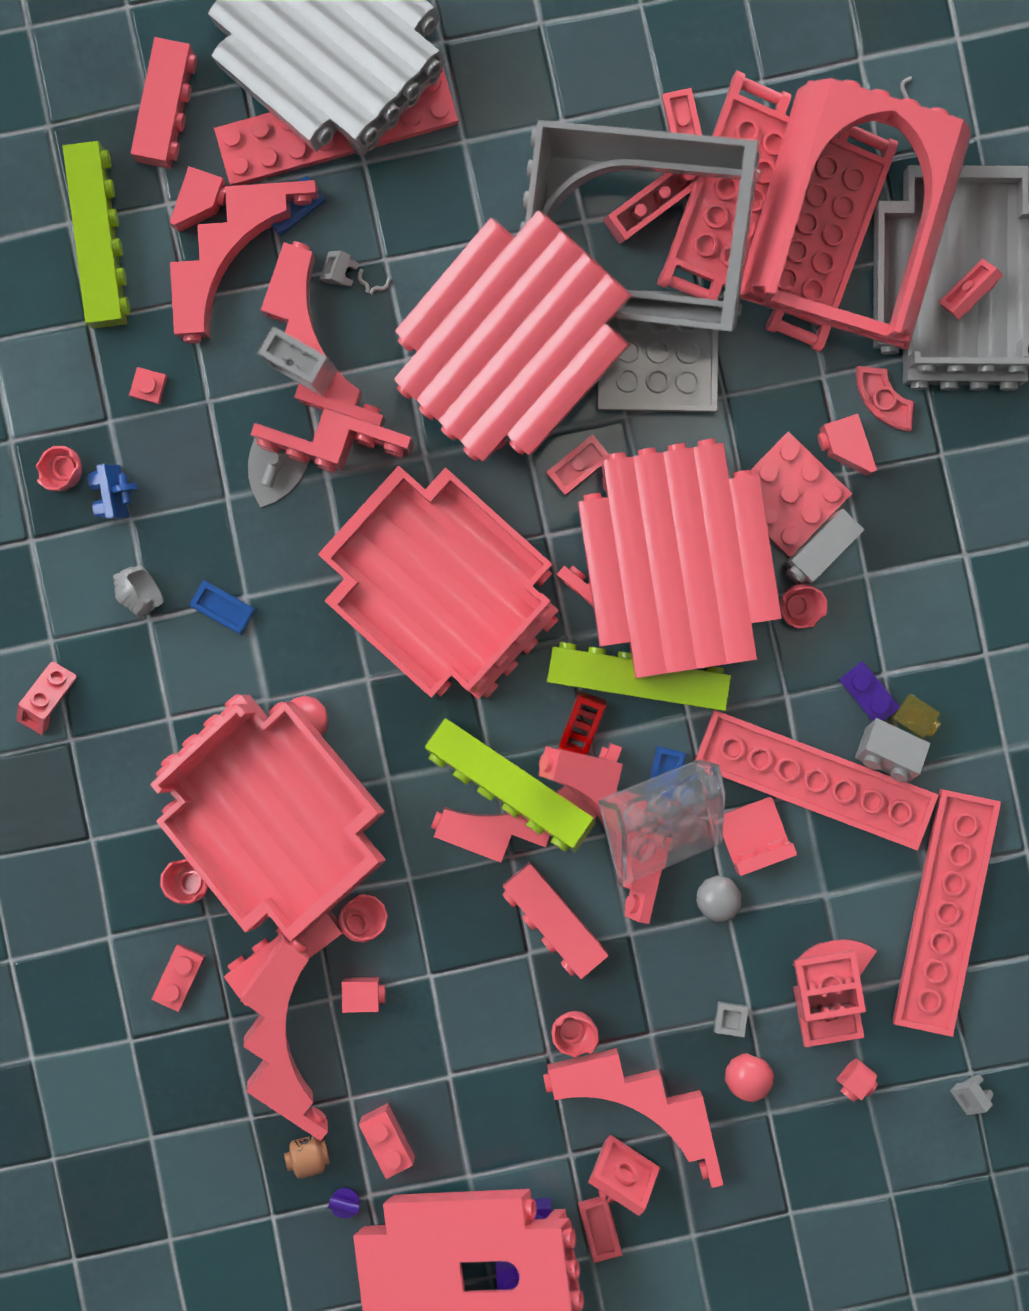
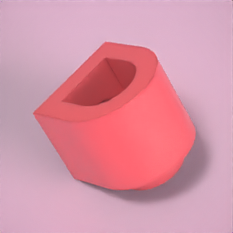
[836,1059,878,1103]

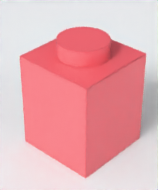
[342,977,386,1013]

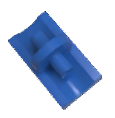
[87,464,138,519]

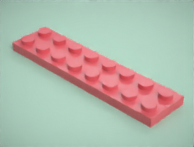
[214,66,459,186]
[693,710,939,851]
[892,789,1001,1037]

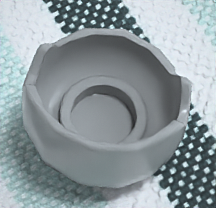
[696,875,742,923]

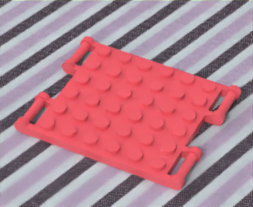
[657,70,898,352]

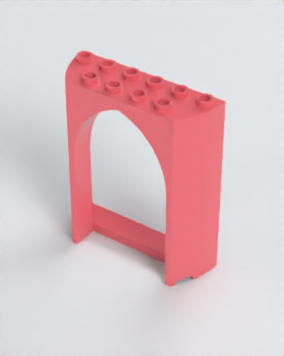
[740,78,971,350]

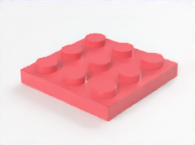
[751,431,852,558]

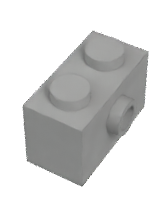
[855,718,931,783]

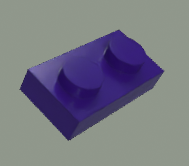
[838,661,900,722]

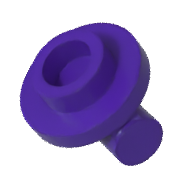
[328,1187,360,1219]

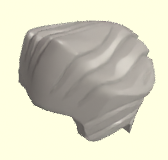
[113,565,164,619]

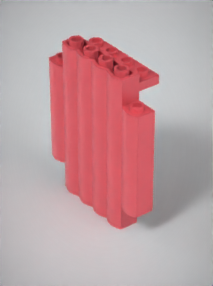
[394,211,633,461]
[578,439,782,678]
[318,465,559,700]
[150,694,386,941]

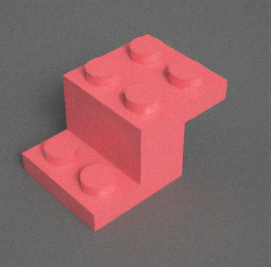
[793,950,866,1047]

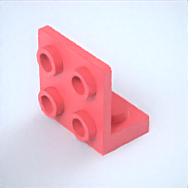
[716,797,797,876]

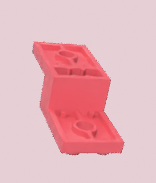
[251,408,414,473]

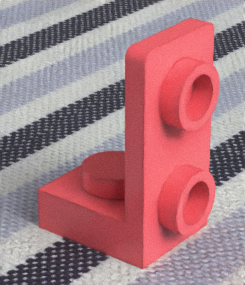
[17,662,76,735]

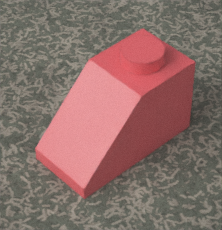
[169,166,227,232]
[817,414,877,476]

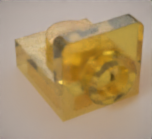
[893,694,941,739]

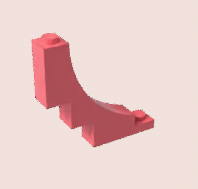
[170,180,319,343]
[261,241,385,427]
[431,742,622,863]
[539,746,670,924]
[240,934,328,1141]
[543,1048,723,1188]

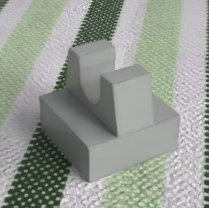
[319,250,359,287]
[950,1075,994,1115]

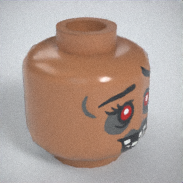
[284,1136,330,1179]

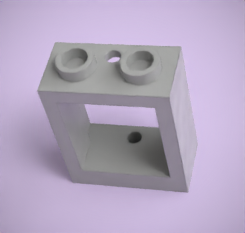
[258,326,338,397]
[783,509,864,584]

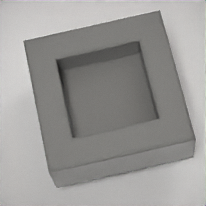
[713,1001,749,1037]

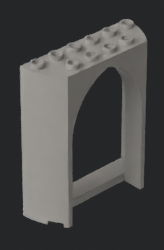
[519,120,761,331]

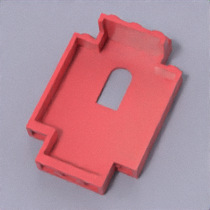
[353,1189,584,1311]

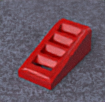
[558,691,607,755]

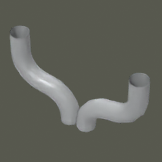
[357,269,391,294]

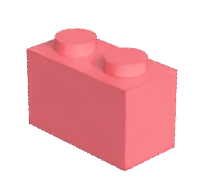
[359,1103,415,1179]

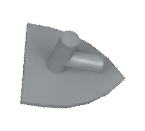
[248,438,310,508]

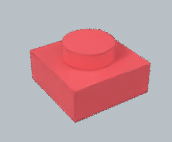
[129,367,168,405]

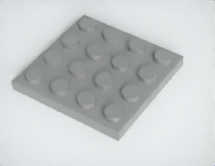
[597,290,719,413]

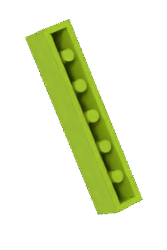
[62,141,130,329]
[547,642,731,711]
[425,718,596,853]

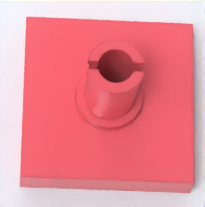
[588,1135,660,1216]

